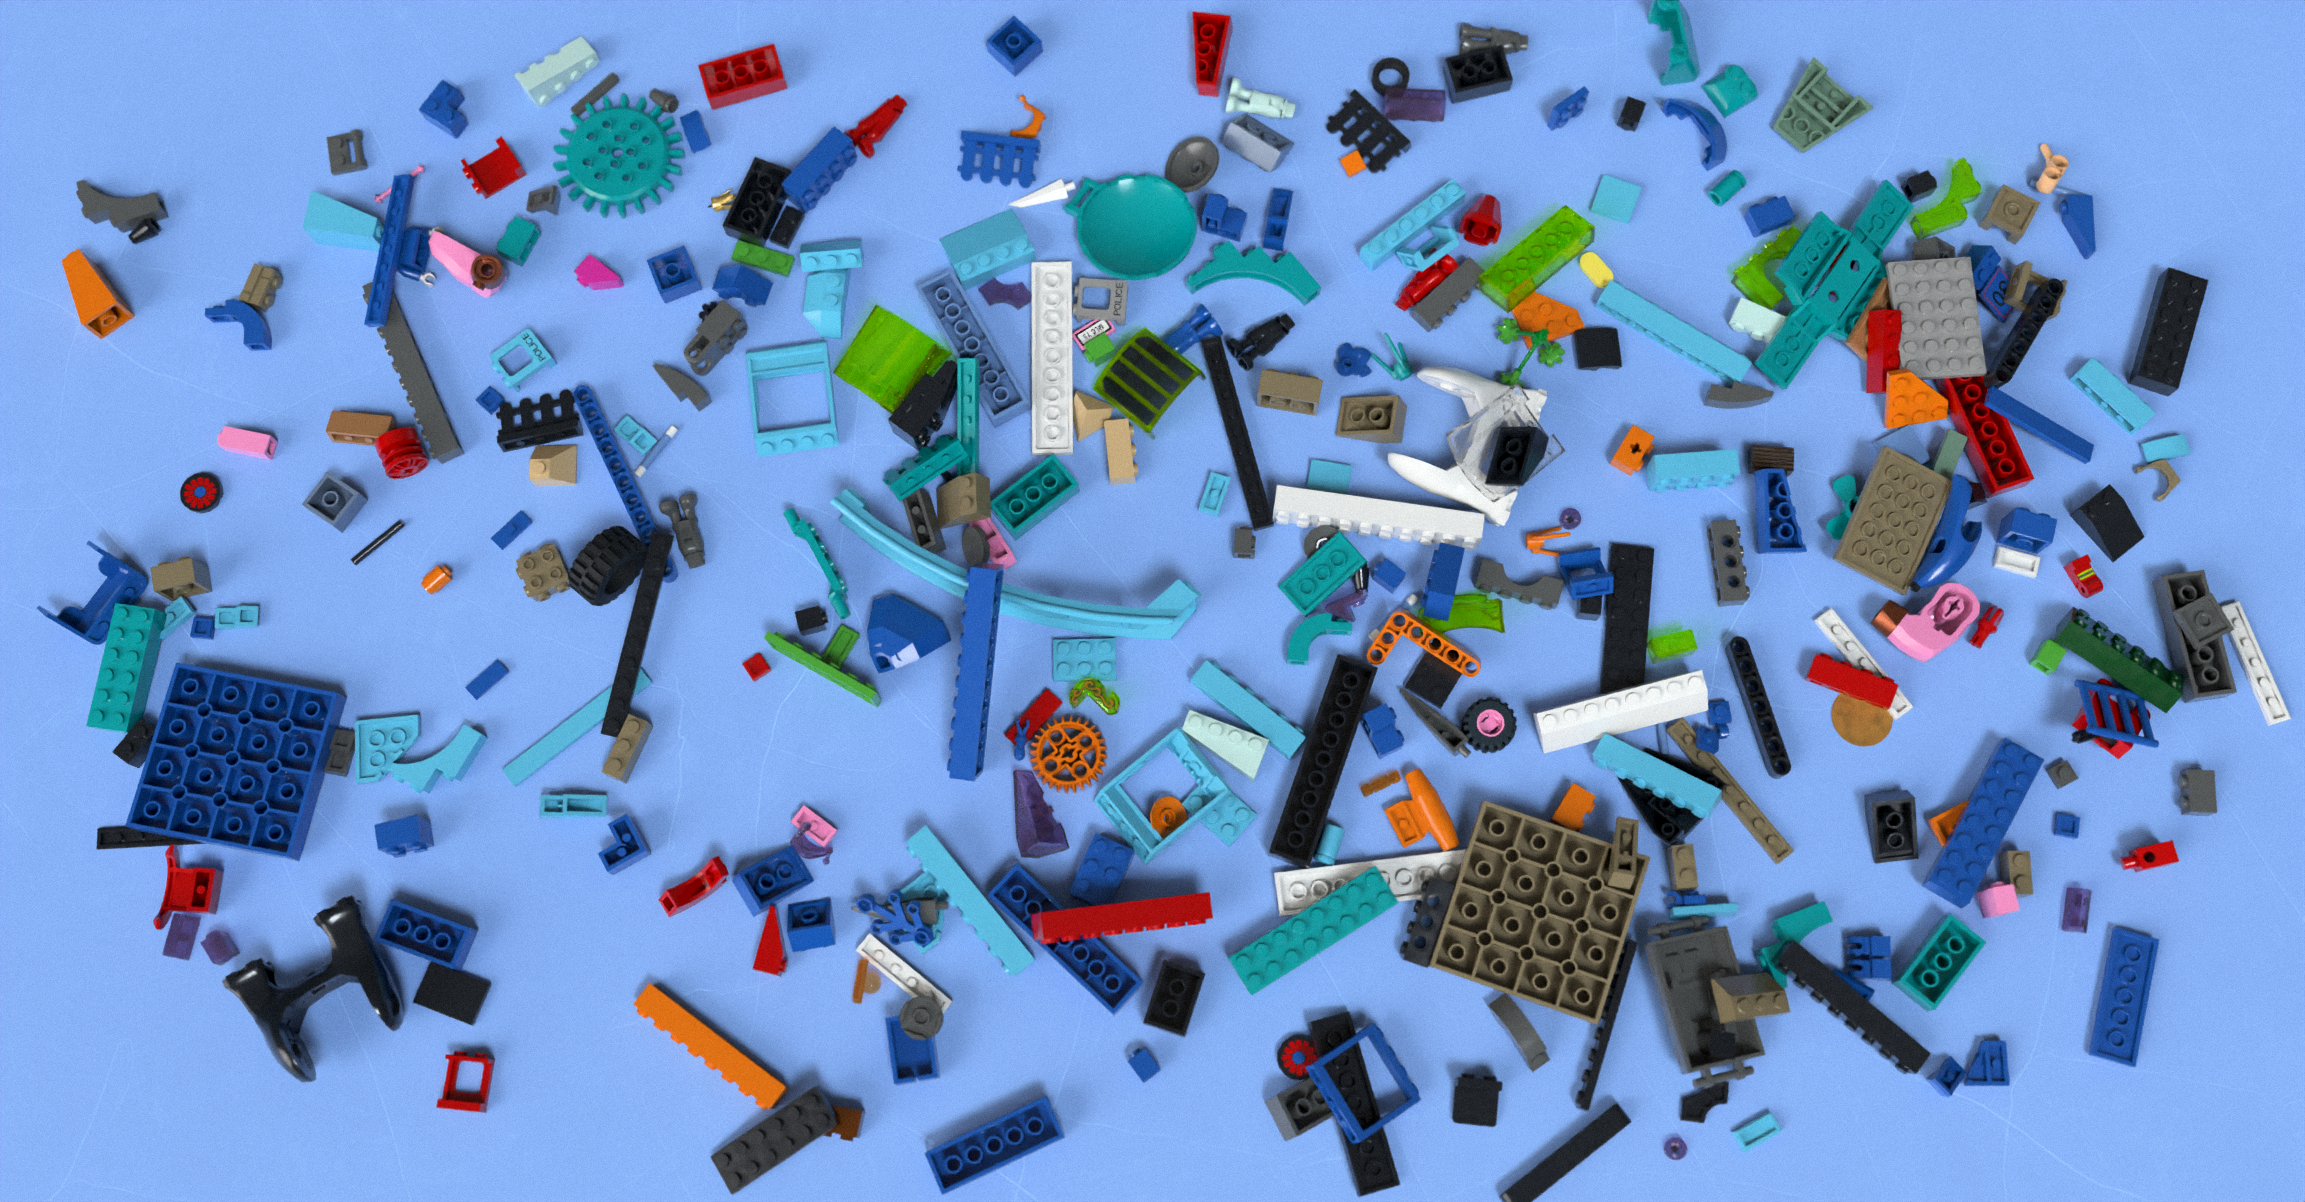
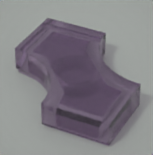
[978,278,1032,311]

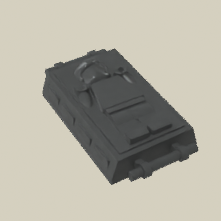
[1644,915,1766,1088]

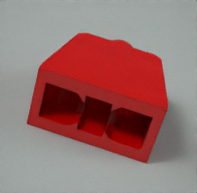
[2120,840,2179,872]

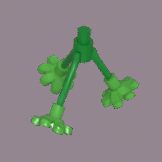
[1497,318,1565,388]

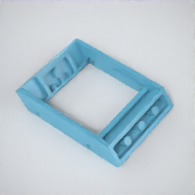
[746,341,840,457]
[1094,727,1232,865]

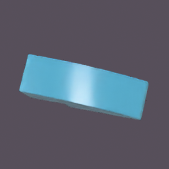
[539,794,607,819]

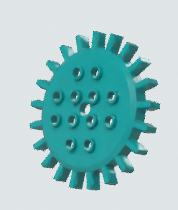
[553,94,685,219]

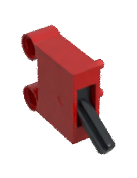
[2071,678,2151,759]

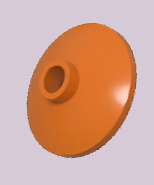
[1150,796,1187,838]

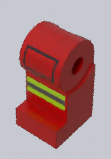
[2063,554,2103,598]

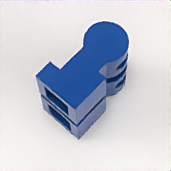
[1847,936,1892,981]

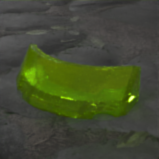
[1418,594,1505,635]

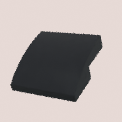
[1574,328,1622,371]

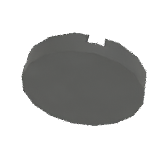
[962,526,990,566]
[899,996,944,1040]

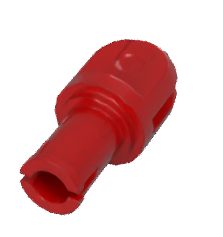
[1969,605,2004,649]

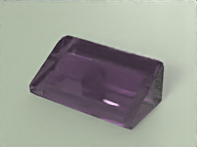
[162,913,201,961]

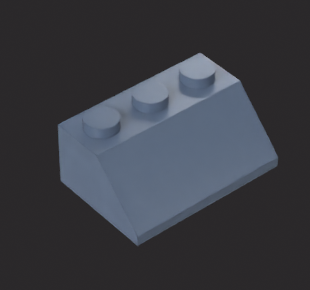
[1221,113,1295,172]

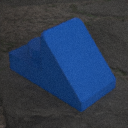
[1926,1056,1967,1098]

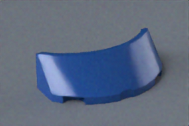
[1662,98,1727,172]

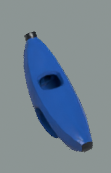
[1908,474,1982,592]

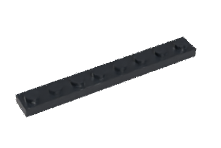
[1575,940,1638,1112]

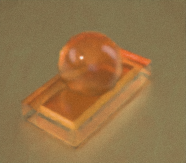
[851,959,881,1005]

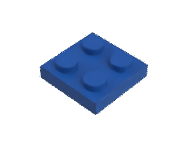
[1547,86,1589,131]

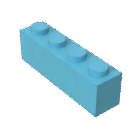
[2069,357,2156,436]

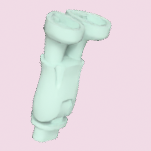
[1225,77,1296,119]

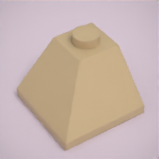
[529,445,578,486]

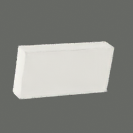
[1993,546,2041,578]

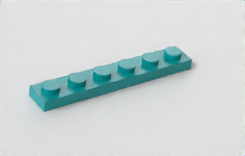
[957,358,979,477]

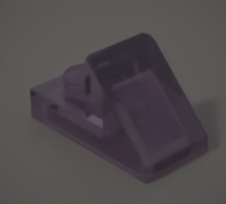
[1325,588,1368,622]

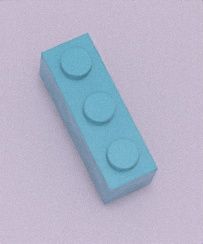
[799,239,864,272]

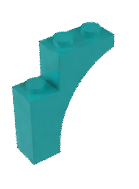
[1756,901,1833,988]

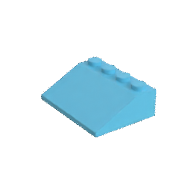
[939,208,1036,291]

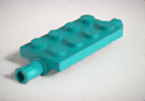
[783,508,851,620]

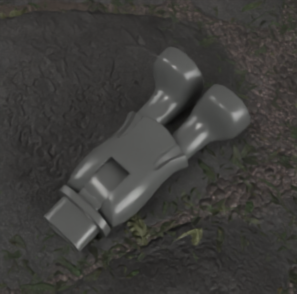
[659,494,706,569]

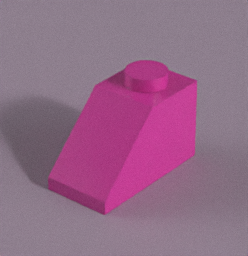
[574,254,624,291]

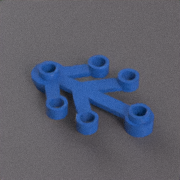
[856,889,934,946]

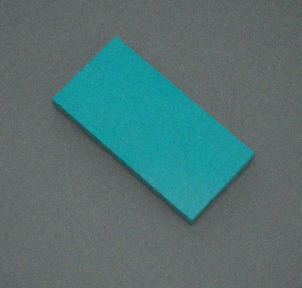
[1278,531,1368,618]

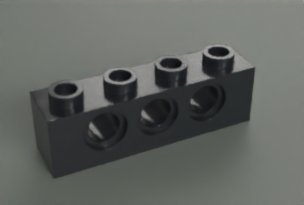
[1399,876,1455,968]

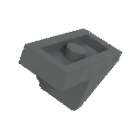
[526,185,561,215]

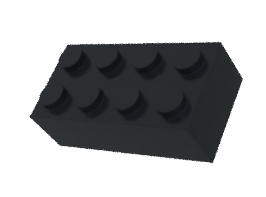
[722,157,792,248]

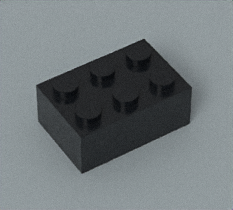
[1443,45,1513,104]
[1143,960,1205,1038]

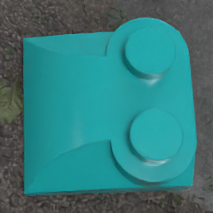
[1702,65,1758,118]

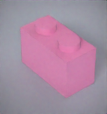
[1977,882,2020,918]

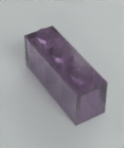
[1383,88,1446,122]

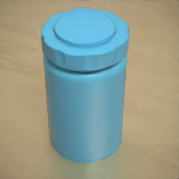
[1314,824,1345,866]

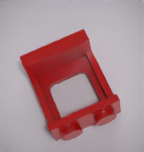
[436,1051,495,1113]

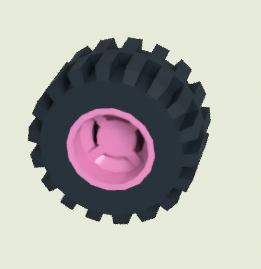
[1461,697,1517,753]

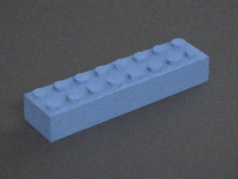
[916,269,1030,428]

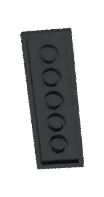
[710,1085,841,1195]

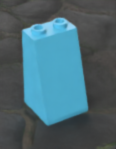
[302,191,384,252]

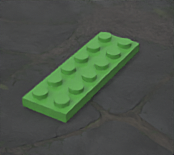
[764,631,882,708]

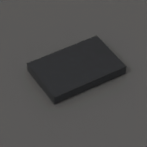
[413,962,491,1026]

